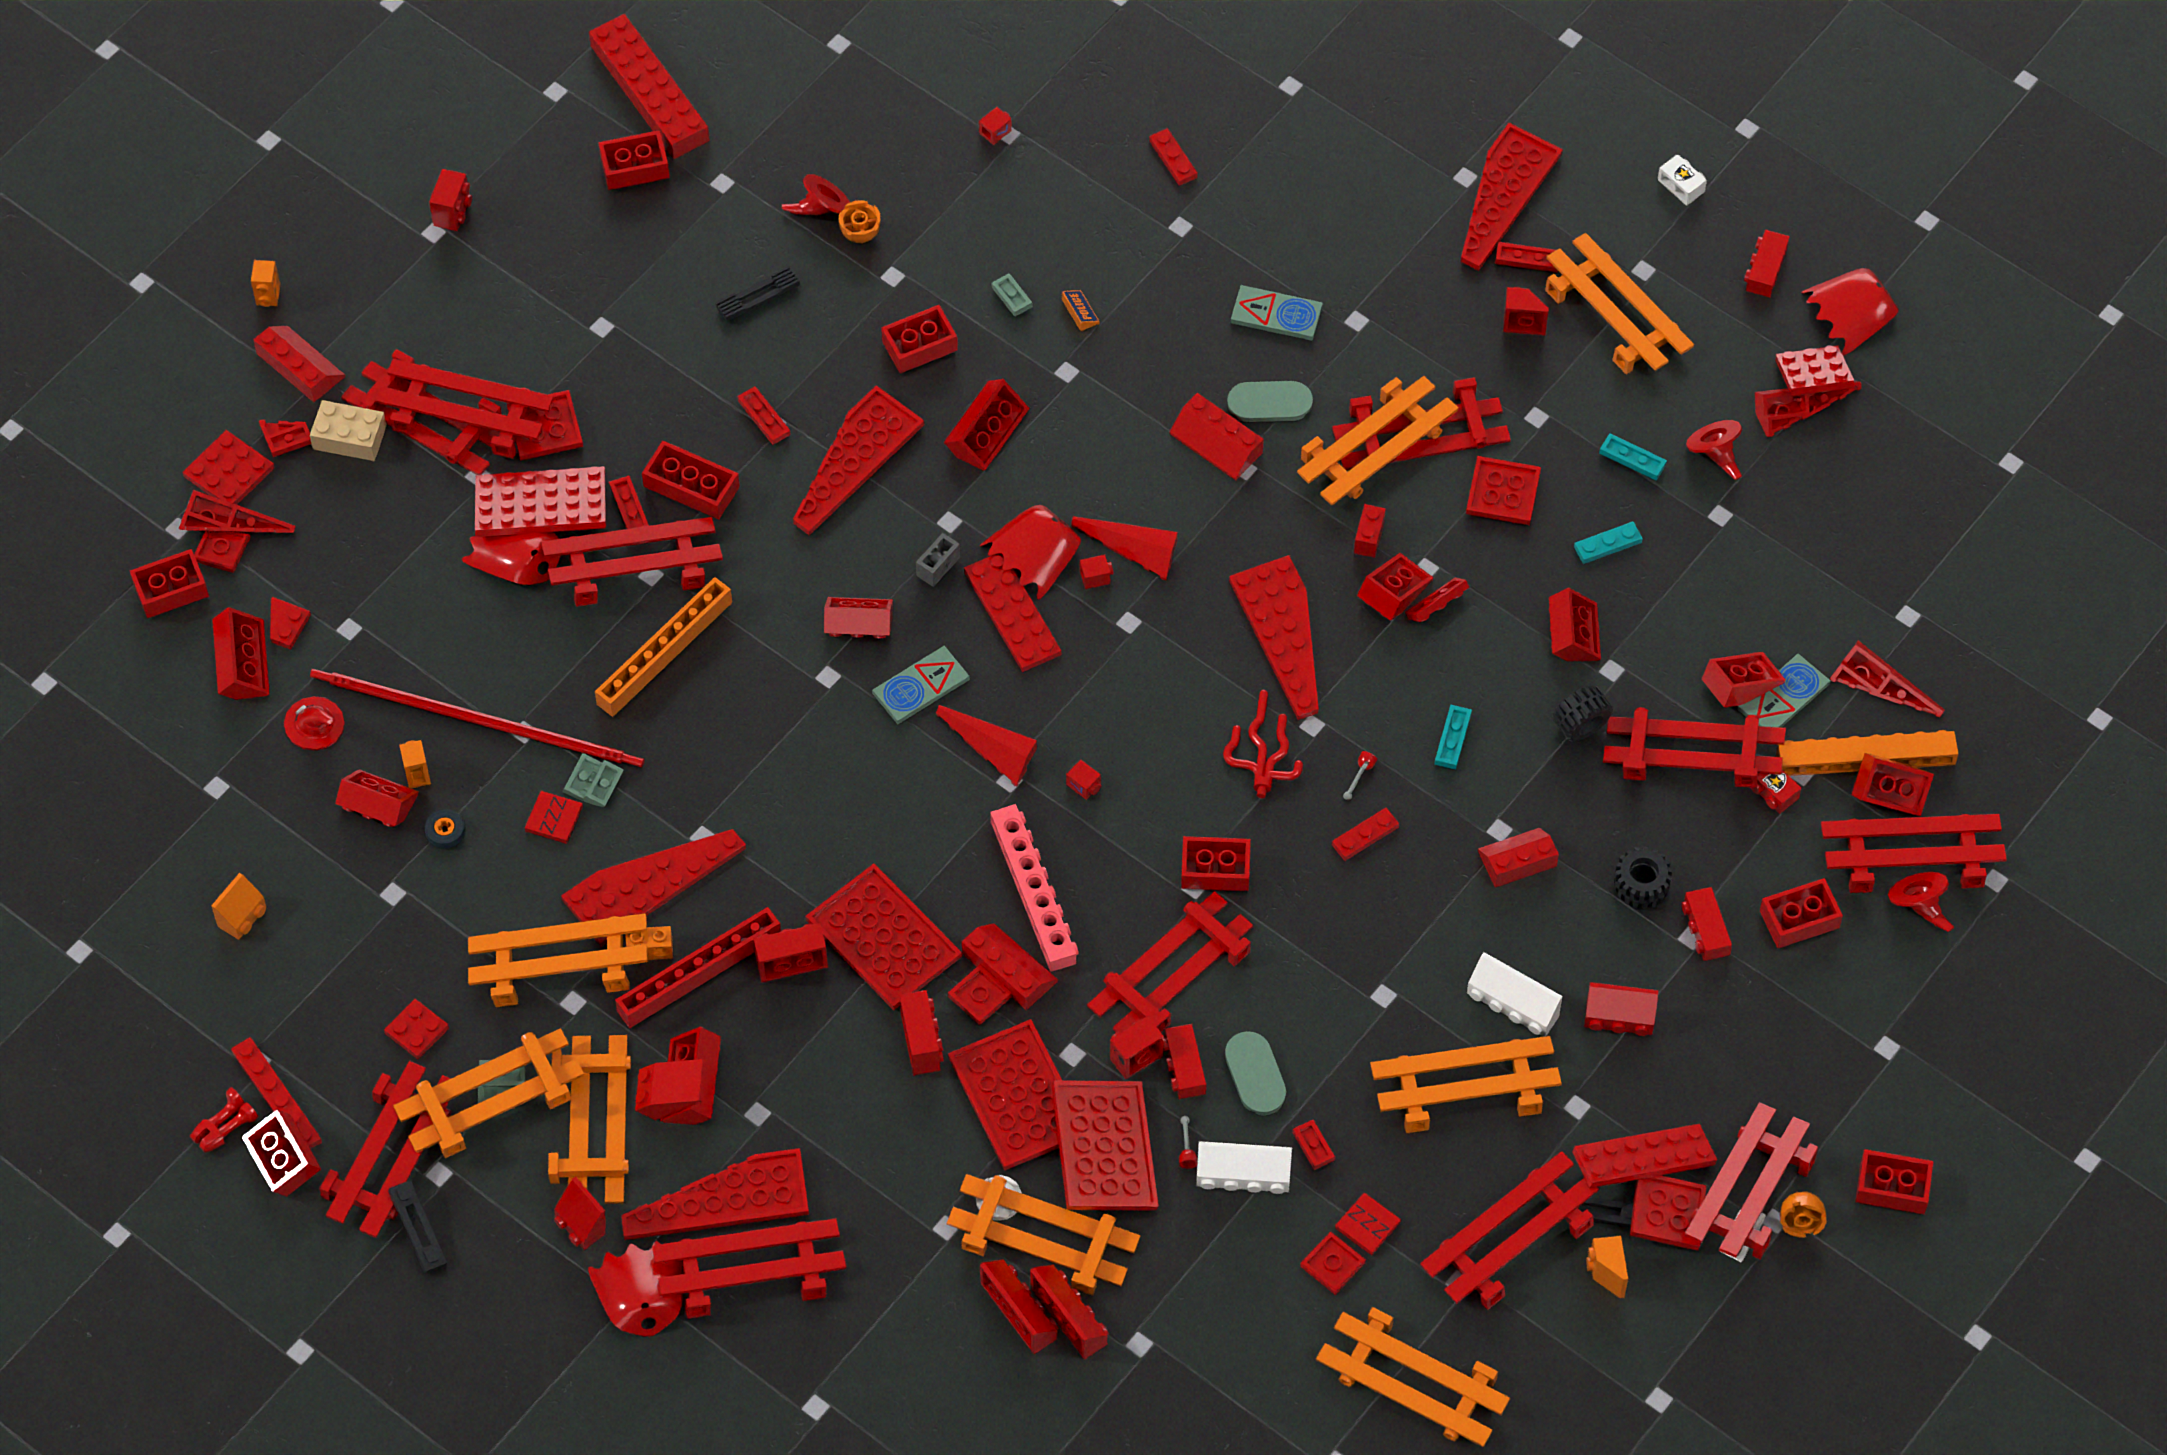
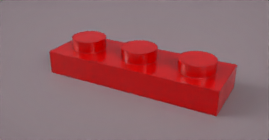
[1149,128,1198,186]
[1495,242,1558,272]
[737,386,791,445]
[609,476,649,529]
[1405,577,1469,622]
[1332,808,1399,861]

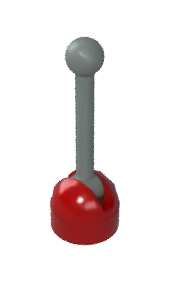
[1343,751,1377,800]
[1179,1116,1198,1169]

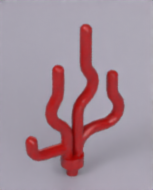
[1223,690,1303,798]

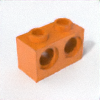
[251,260,281,307]
[399,740,431,788]
[625,926,673,960]

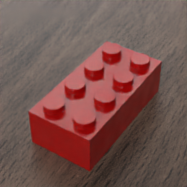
[642,441,740,520]

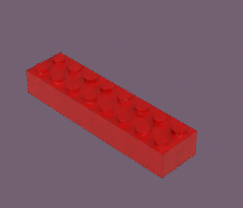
[589,14,709,159]

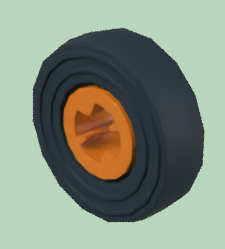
[425,809,465,849]

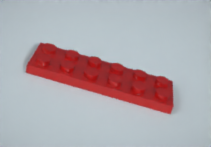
[964,553,1062,672]
[1572,1124,1717,1188]

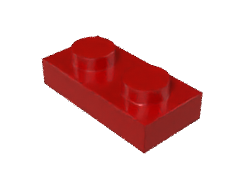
[1293,1120,1335,1170]

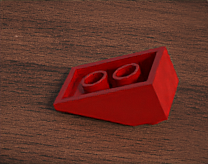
[1357,553,1434,621]
[1702,652,1786,708]
[1851,753,1934,816]
[635,1059,706,1120]
[554,1176,606,1250]

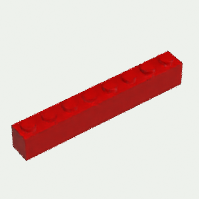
[615,907,781,1029]

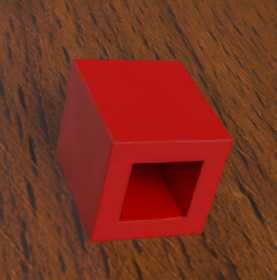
[979,107,1012,145]
[1080,555,1114,589]
[1066,760,1101,800]

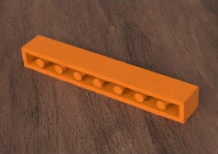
[595,577,732,717]
[1776,730,1958,776]

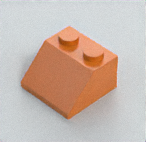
[211,873,267,940]
[1586,1236,1628,1298]

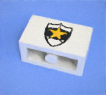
[1658,154,1707,205]

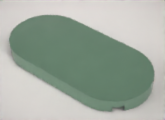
[1227,381,1313,422]
[1225,1032,1286,1115]

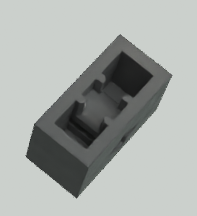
[916,533,960,587]

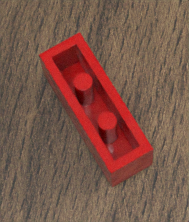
[1744,229,1790,297]
[1682,887,1732,961]
[1163,1024,1206,1099]

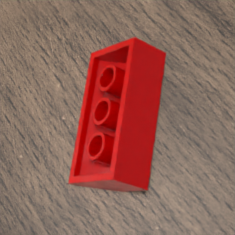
[253,326,345,402]
[944,379,1030,470]
[1170,393,1264,481]
[212,607,270,700]
[962,923,1058,1010]
[660,1026,721,1125]
[980,1259,1058,1354]
[1030,1265,1109,1360]

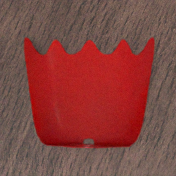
[1801,268,1899,356]
[980,505,1081,600]
[462,532,560,585]
[588,1241,682,1337]

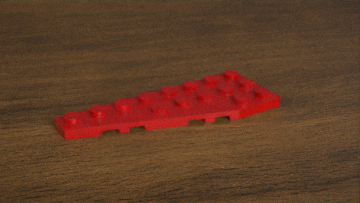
[1461,123,1563,271]
[793,385,924,536]
[1229,555,1319,720]
[561,829,746,947]
[621,1148,809,1240]

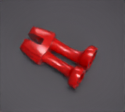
[190,1087,259,1153]

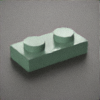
[992,273,1032,316]

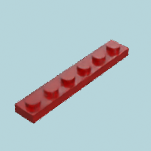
[231,1037,322,1149]

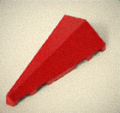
[1755,381,1861,437]
[179,490,296,533]
[1071,516,1178,580]
[1830,640,1945,718]
[936,705,1037,787]

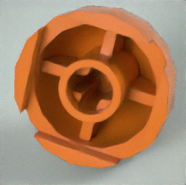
[839,200,880,243]
[1780,1192,1827,1238]

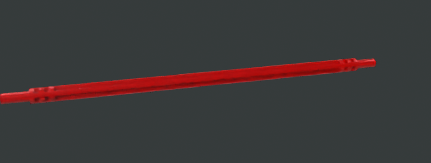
[310,669,645,767]

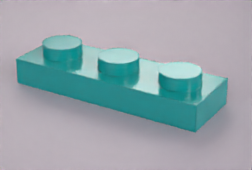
[1599,433,1667,481]
[1574,522,1643,564]
[1434,705,1472,770]

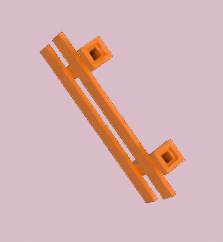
[1545,233,1694,374]
[1297,376,1459,505]
[468,913,648,1007]
[393,1028,584,1158]
[548,1035,631,1204]
[1370,1036,1562,1133]
[947,1174,1140,1295]
[1316,1307,1510,1447]

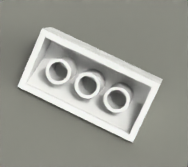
[1467,952,1562,1037]
[1197,1141,1292,1194]

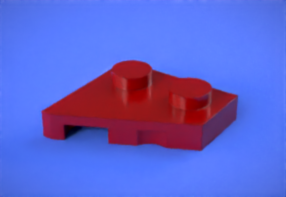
[259,420,312,457]
[270,597,311,650]

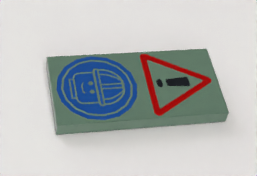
[1231,285,1323,341]
[872,646,970,725]
[1738,654,1831,728]

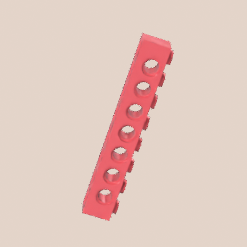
[990,804,1079,972]

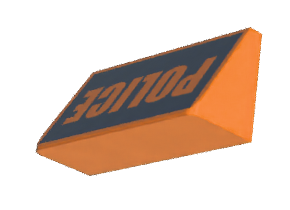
[1062,290,1100,331]

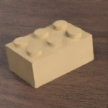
[310,400,387,461]

